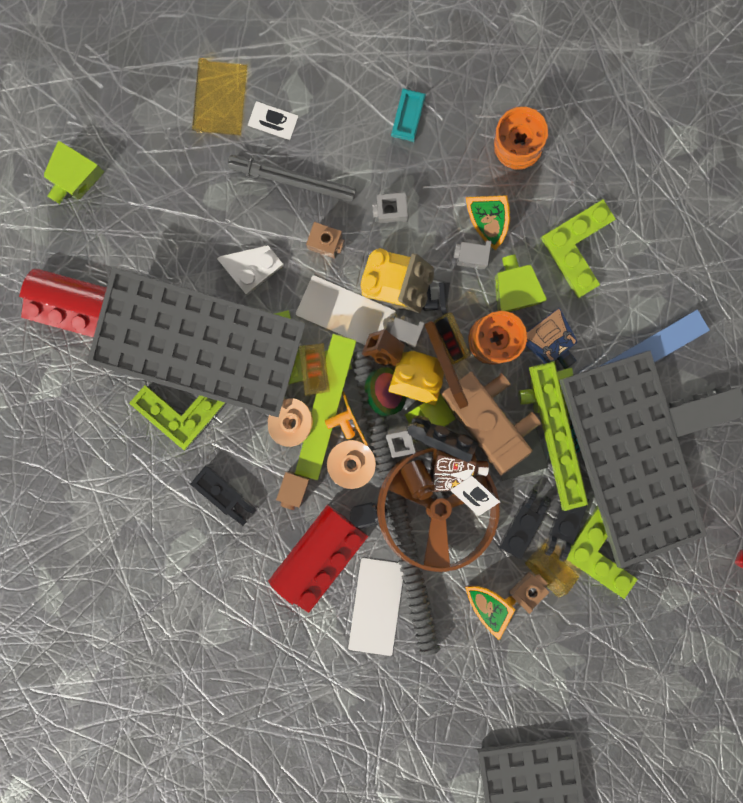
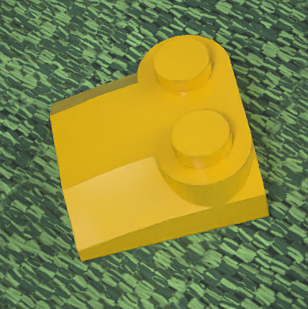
[361,248,411,307]
[388,351,444,405]

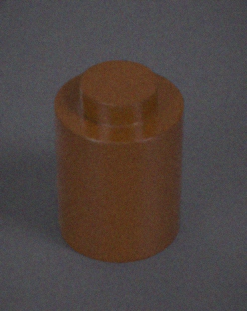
[401,460,435,500]

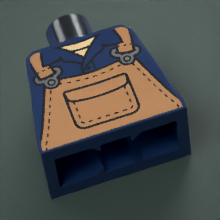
[526,308,577,369]

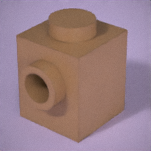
[306,222,345,259]

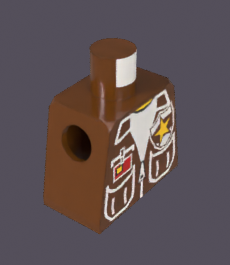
[429,448,489,492]

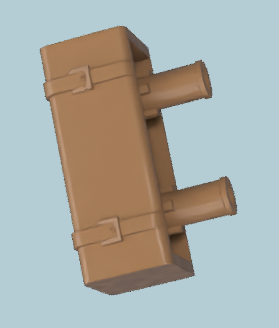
[442,372,541,476]

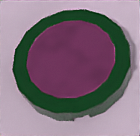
[364,367,406,416]

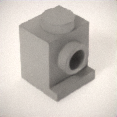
[372,192,408,223]
[454,239,491,270]
[386,316,424,348]
[386,422,417,458]

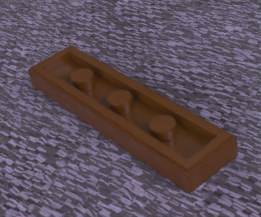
[424,321,469,409]

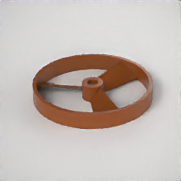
[377,448,500,572]

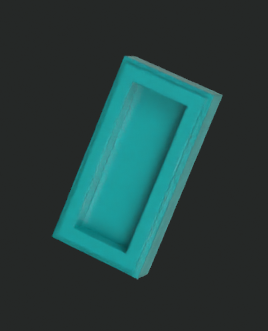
[391,88,426,142]

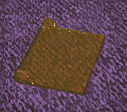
[192,58,247,136]

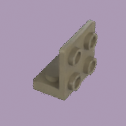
[391,253,434,314]

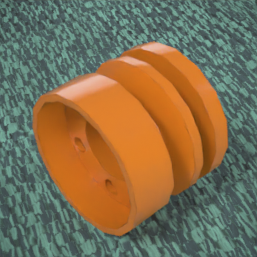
[494,107,548,170]
[468,311,527,365]

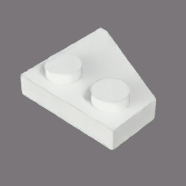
[217,246,284,295]

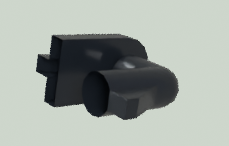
[422,282,451,315]

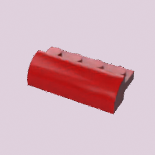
[19,268,107,337]
[268,504,369,613]

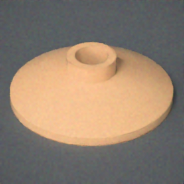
[268,398,313,447]
[327,440,376,489]

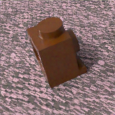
[362,329,405,366]

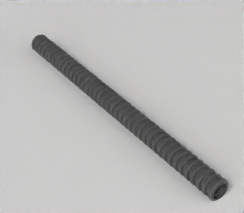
[352,350,441,655]

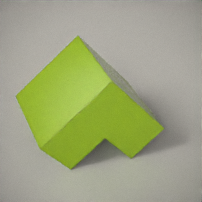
[404,393,456,426]

